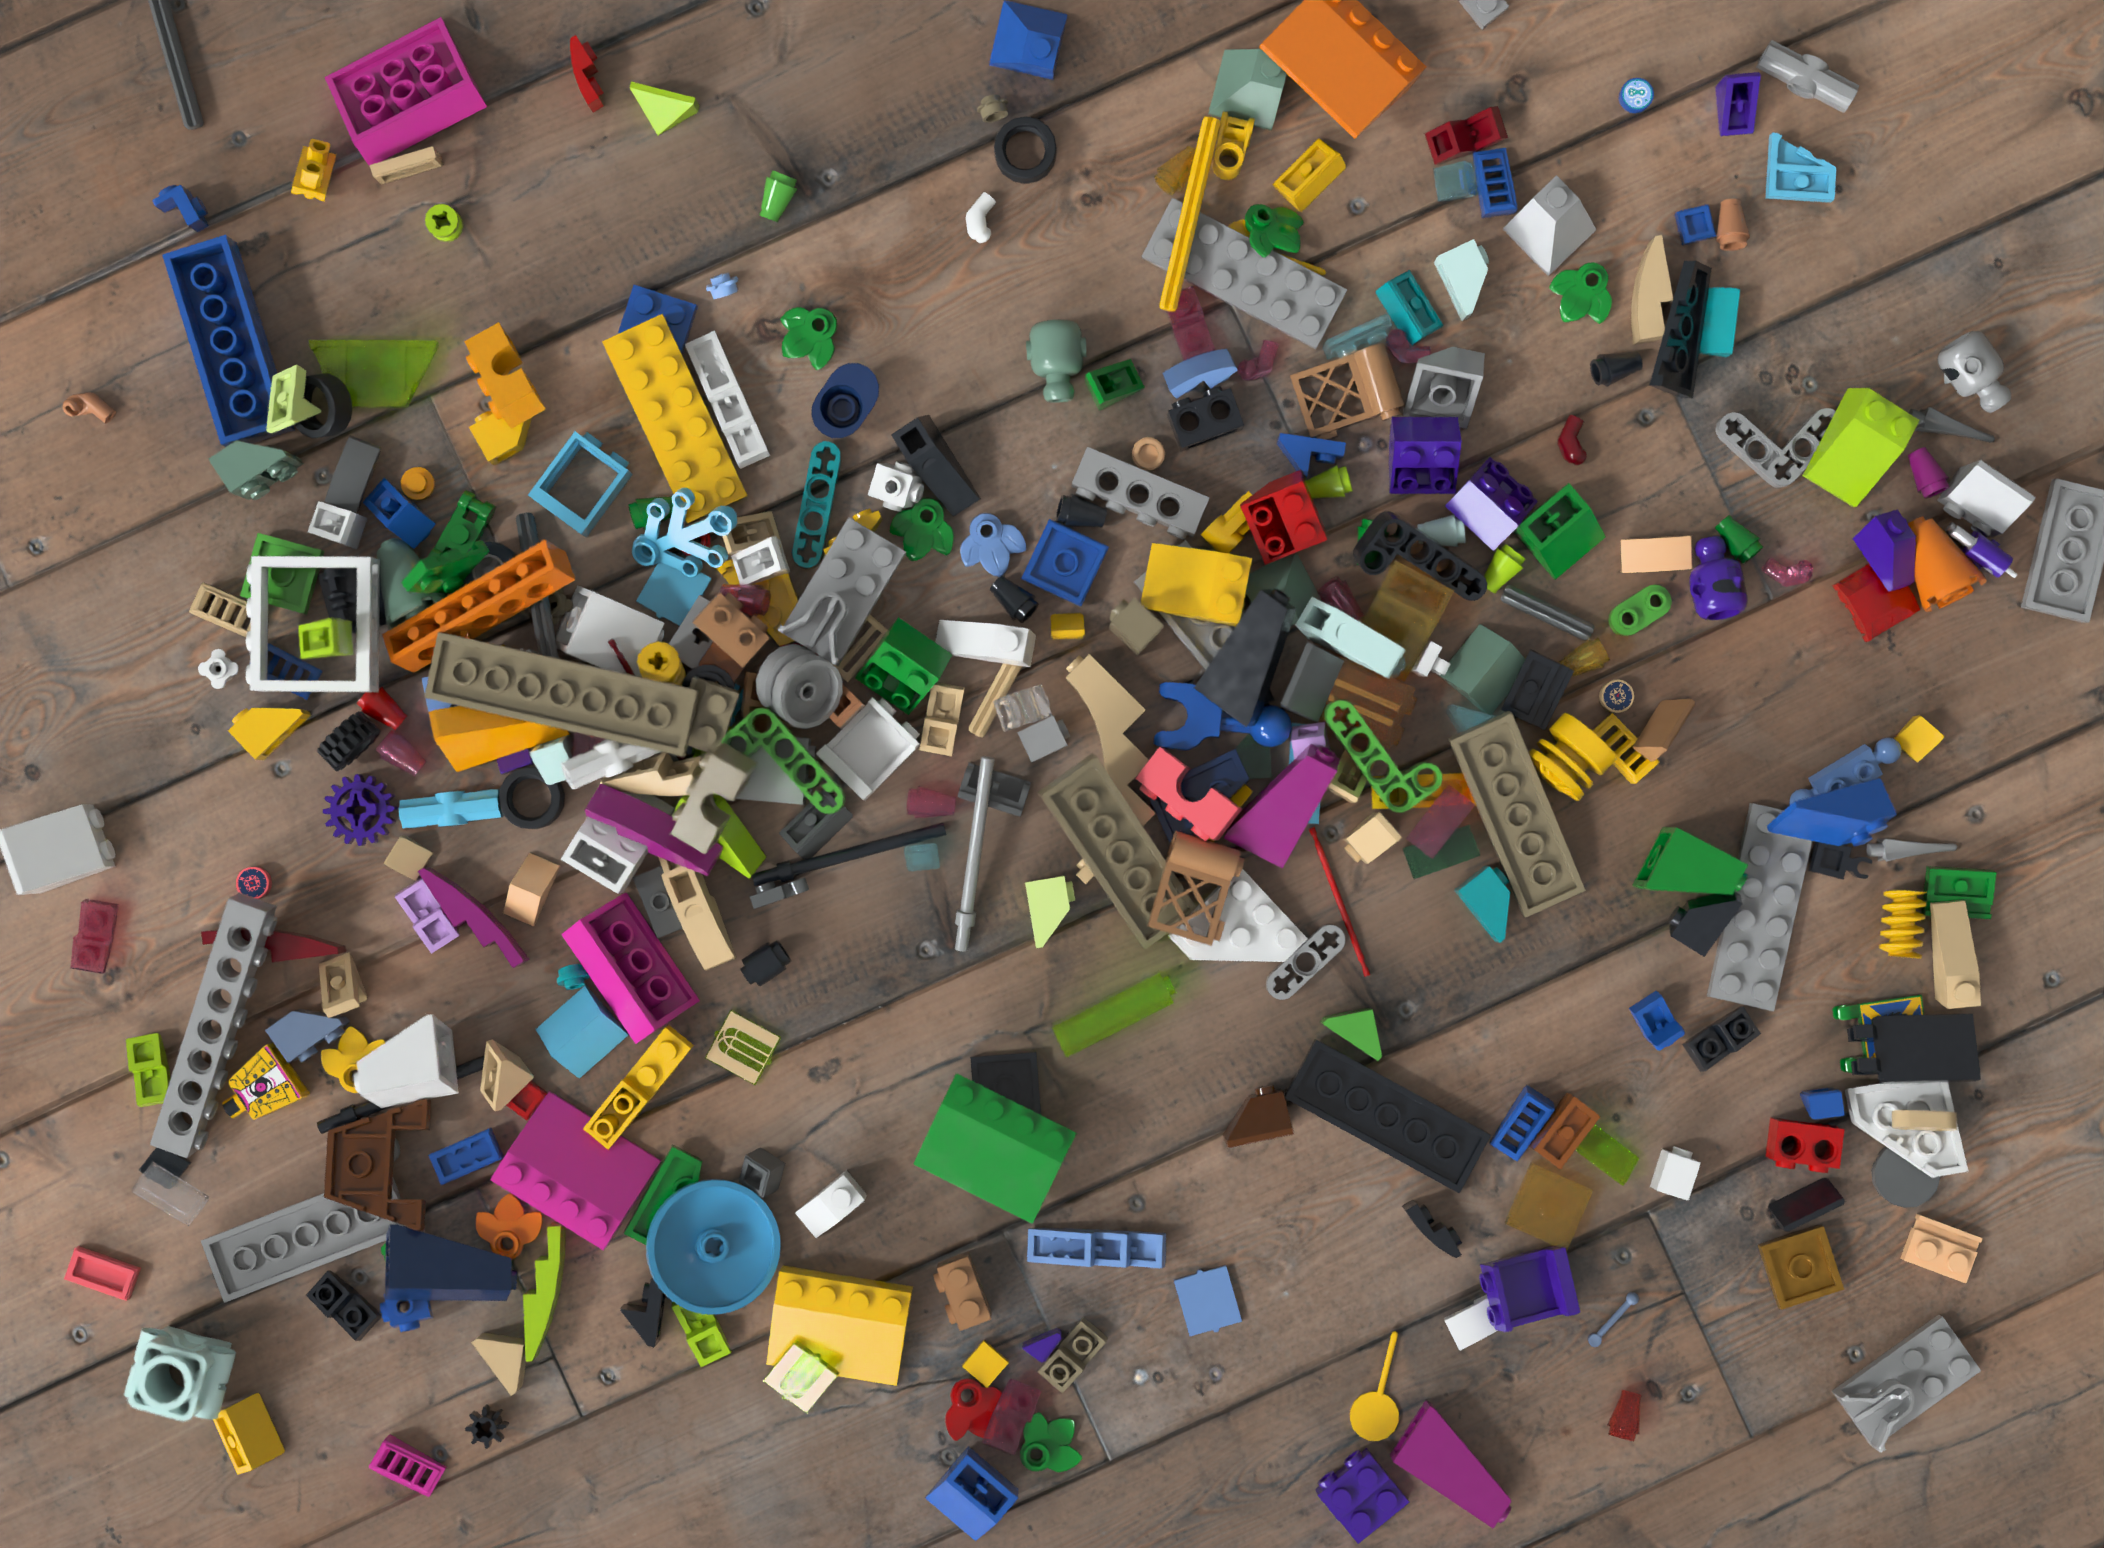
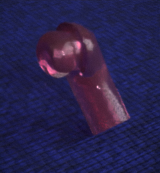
[1386,329,1431,363]
[1238,340,1279,381]
[1761,557,1813,587]

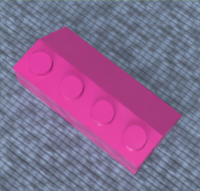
[561,892,700,1044]

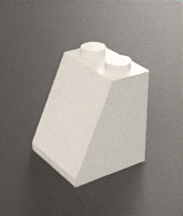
[555,585,664,677]
[0,804,115,895]
[354,1015,459,1108]

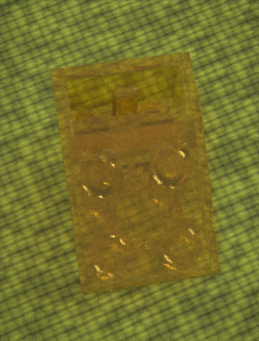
[1361,561,1454,682]

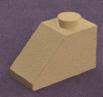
[1343,812,1402,864]

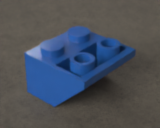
[925,1446,1019,1541]

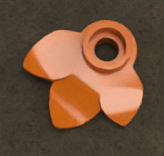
[476,1193,543,1260]

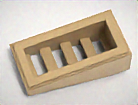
[189,583,269,637]

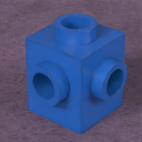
[380,1294,433,1332]

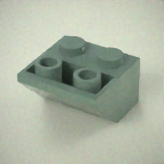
[208,441,303,500]

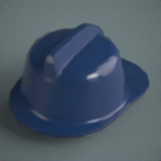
[811,363,879,438]

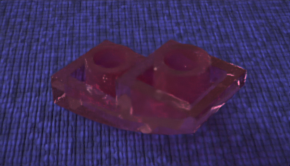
[1166,286,1215,361]
[1406,785,1476,859]
[70,899,118,974]
[982,1379,1041,1455]

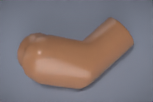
[62,392,116,424]

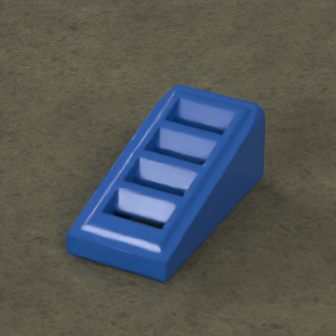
[1472,148,1518,219]
[267,643,323,700]
[1490,1085,1555,1162]

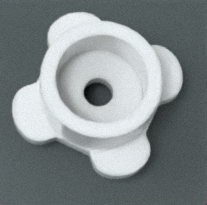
[198,649,239,689]

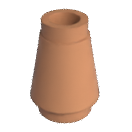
[1716,199,1750,251]

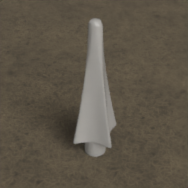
[1867,838,1957,862]

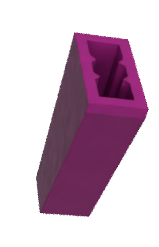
[1224,744,1340,869]
[1389,1400,1512,1529]

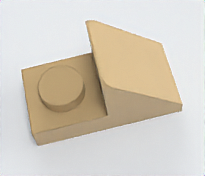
[319,952,367,1018]

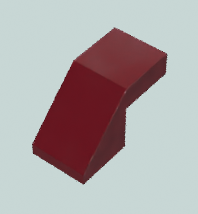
[1425,106,1508,165]

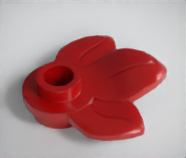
[945,1378,1008,1441]

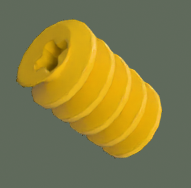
[637,642,686,686]
[1879,889,1927,959]

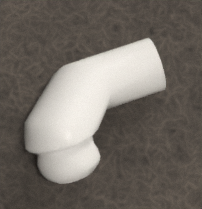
[966,192,996,243]

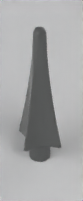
[1909,406,1995,443]

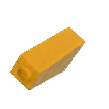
[429,706,569,772]

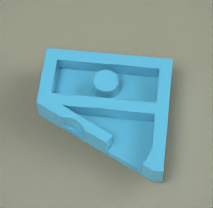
[1765,133,1836,203]

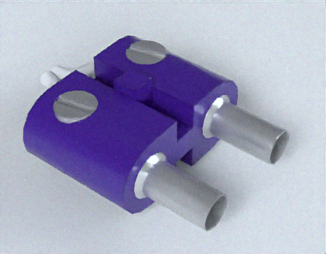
[1945,522,2018,578]

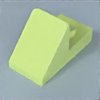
[266,365,321,434]

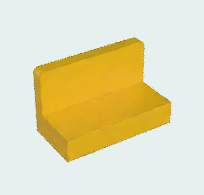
[213,1393,285,1475]

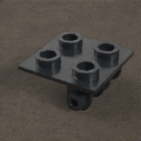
[318,568,386,634]

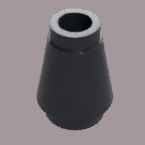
[1590,351,1643,386]
[1056,494,1107,528]
[990,576,1039,623]

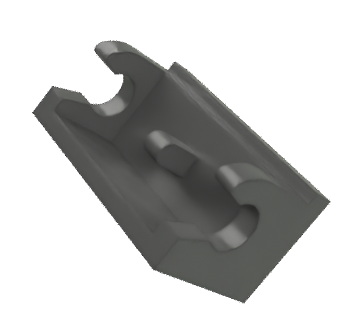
[957,763,1032,817]

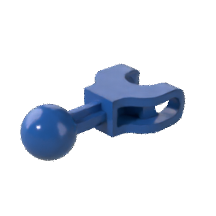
[1153,682,1292,751]

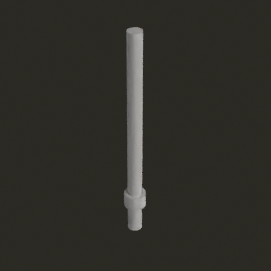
[955,756,995,952]

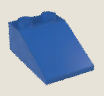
[1767,778,1897,847]

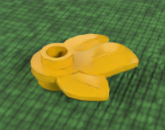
[321,1026,386,1093]

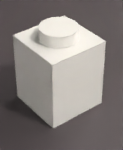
[1650,1146,1701,1201]

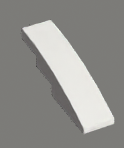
[685,331,770,469]

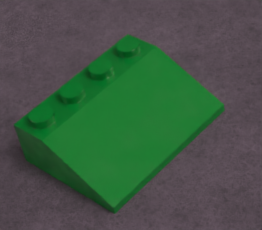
[913,1073,1077,1224]

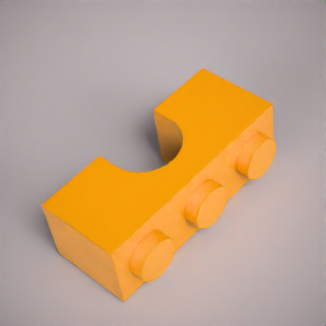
[464,322,546,429]

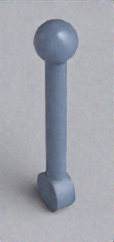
[1587,1292,1639,1347]

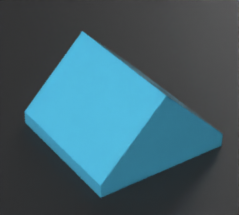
[536,985,629,1079]

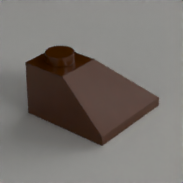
[1223,1085,1294,1148]

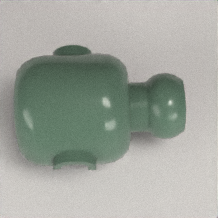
[1026,319,1087,403]

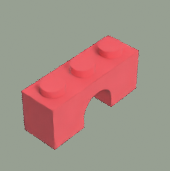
[1135,747,1242,842]

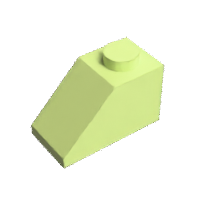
[1025,876,1075,948]

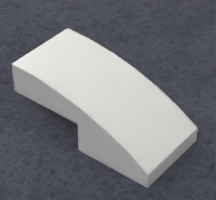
[1444,1295,1498,1351]

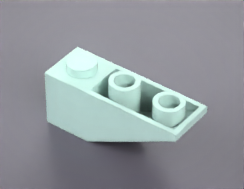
[1295,597,1406,679]

